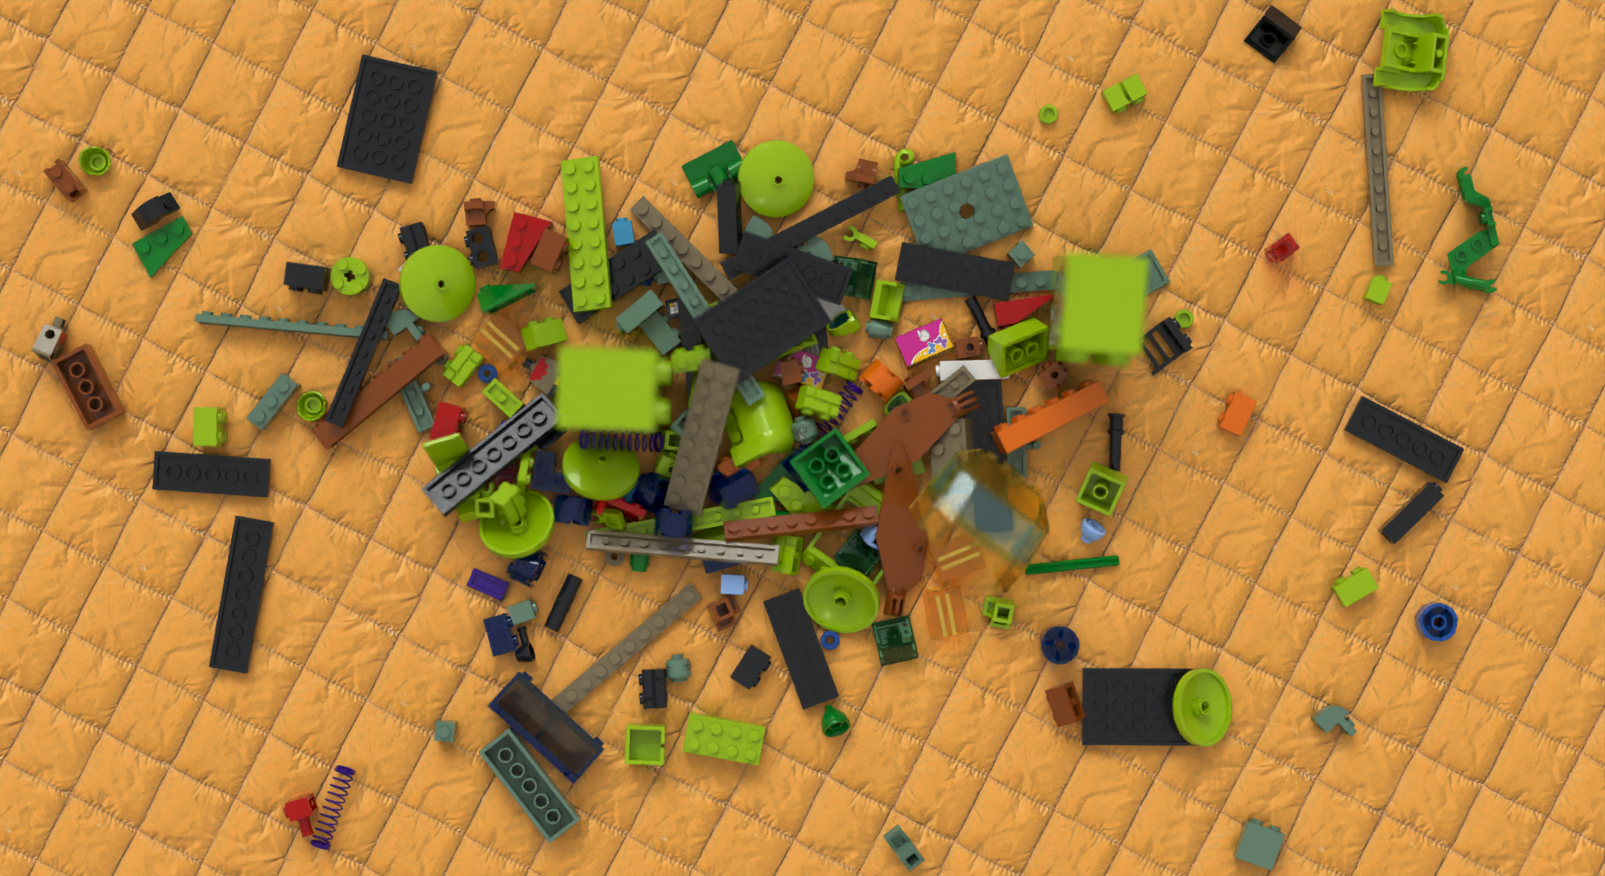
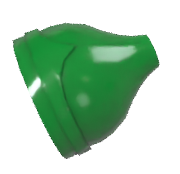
[821,705,851,737]

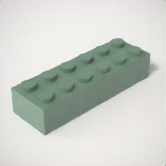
[479,726,581,844]

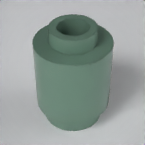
[865,318,893,340]

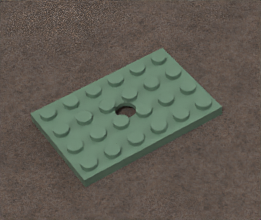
[899,154,1034,253]

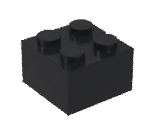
[283,262,331,295]

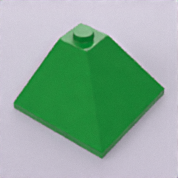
[477,283,540,315]
[789,428,870,509]

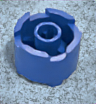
[1414,602,1458,641]

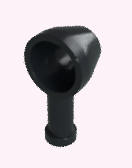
[515,626,536,663]

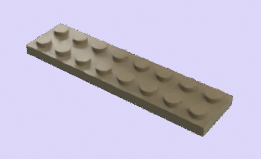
[664,358,741,516]

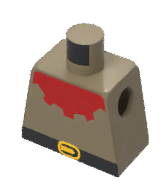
[32,316,67,362]
[522,356,559,399]

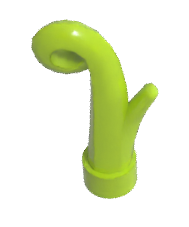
[886,149,915,212]

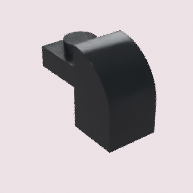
[131,192,180,231]

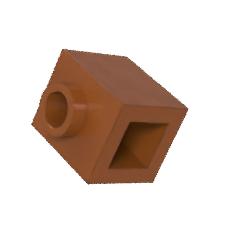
[954,336,984,359]
[779,356,805,386]

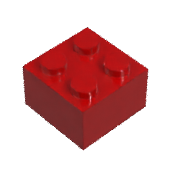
[429,401,468,440]

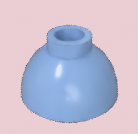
[1080,518,1106,544]

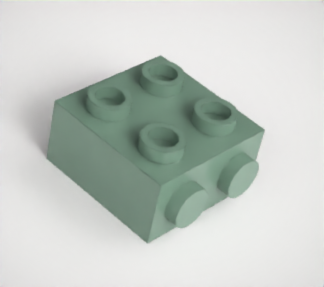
[1233,818,1285,871]

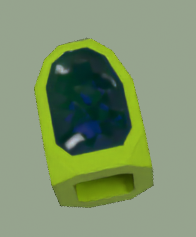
[827,310,862,336]

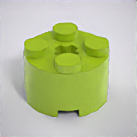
[331,257,372,296]

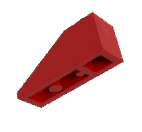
[993,294,1052,330]

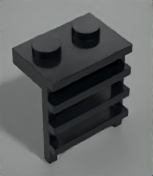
[1141,317,1193,375]

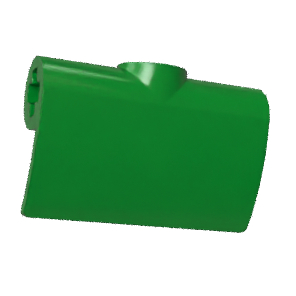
[682,140,743,199]

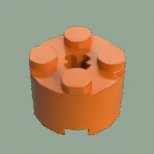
[859,358,904,403]

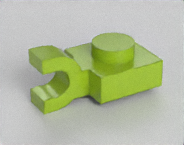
[843,225,878,251]

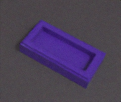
[466,568,509,601]

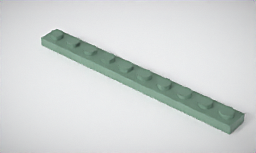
[645,232,765,406]
[897,270,1053,301]
[195,311,390,341]

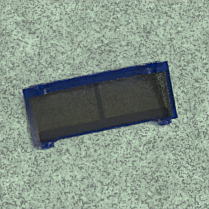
[488,671,605,784]

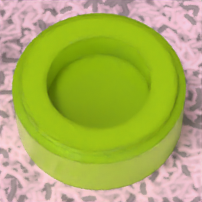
[1039,105,1058,125]
[1174,309,1194,329]

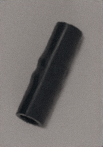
[544,573,583,632]

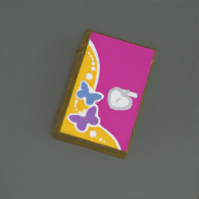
[894,317,955,370]
[772,351,827,389]

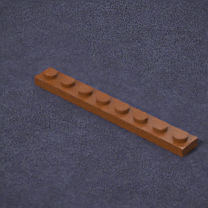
[723,505,879,542]

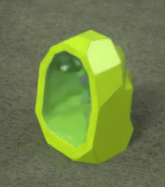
[883,389,912,416]

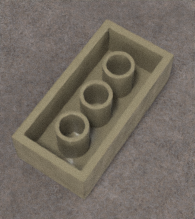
[930,418,977,498]

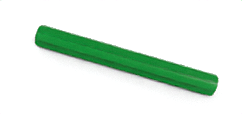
[1024,555,1119,575]

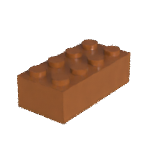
[51,344,126,430]

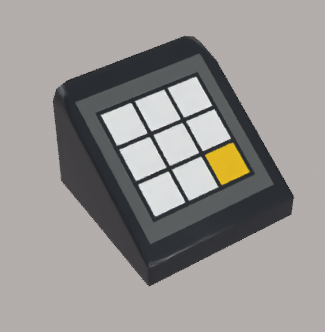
[665,298,679,320]

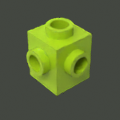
[654,449,677,479]

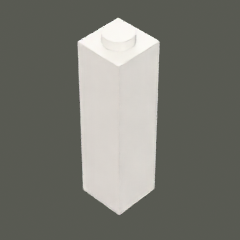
[936,360,1010,381]

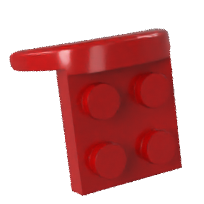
[590,497,646,522]

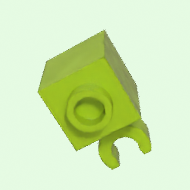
[475,482,498,518]

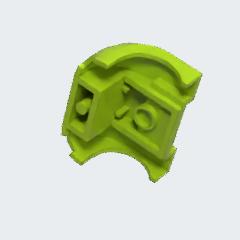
[1373,9,1449,92]
[725,380,794,468]

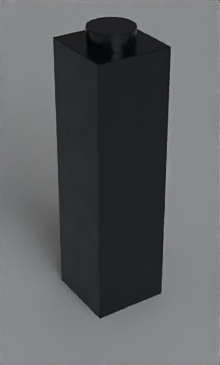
[717,179,742,254]
[1378,482,1444,544]

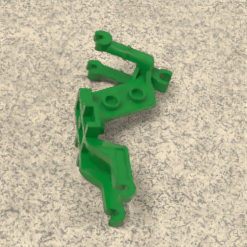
[1438,167,1500,294]

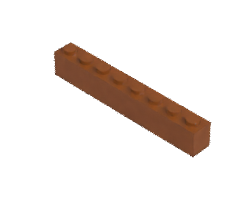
[312,334,448,449]

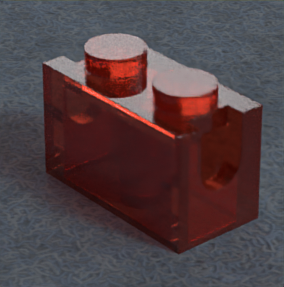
[1264,232,1300,264]

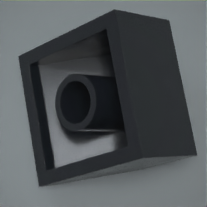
[1244,5,1302,63]

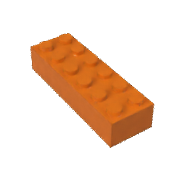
[990,379,1109,453]

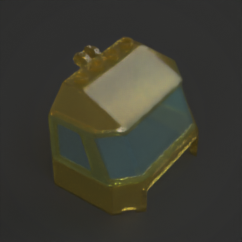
[909,449,1050,593]

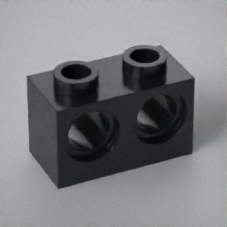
[464,225,500,269]

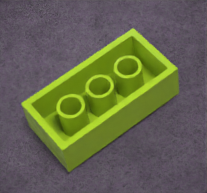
[683,711,766,765]

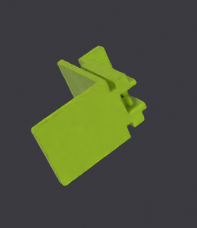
[422,433,481,523]

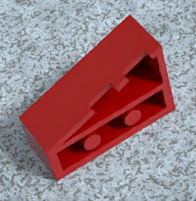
[500,212,553,274]

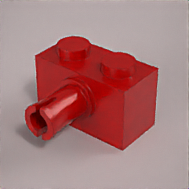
[283,792,319,837]

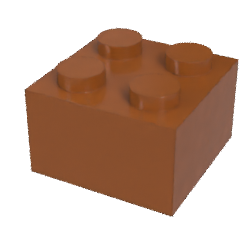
[530,228,570,274]

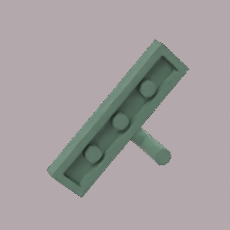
[388,356,435,433]
[1006,407,1041,484]

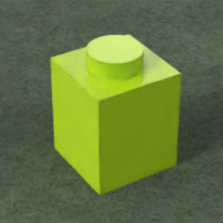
[1362,275,1392,306]

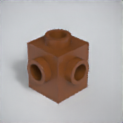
[1037,360,1068,390]

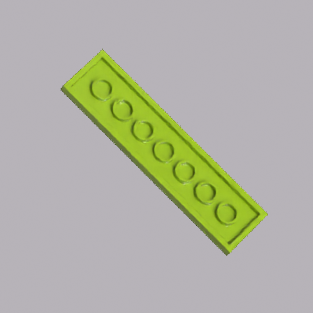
[561,156,613,313]

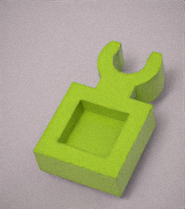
[591,508,626,530]

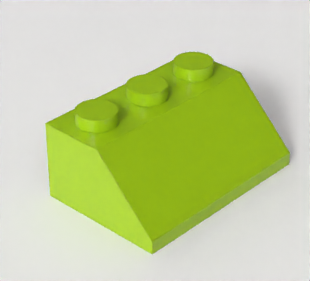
[988,317,1048,378]

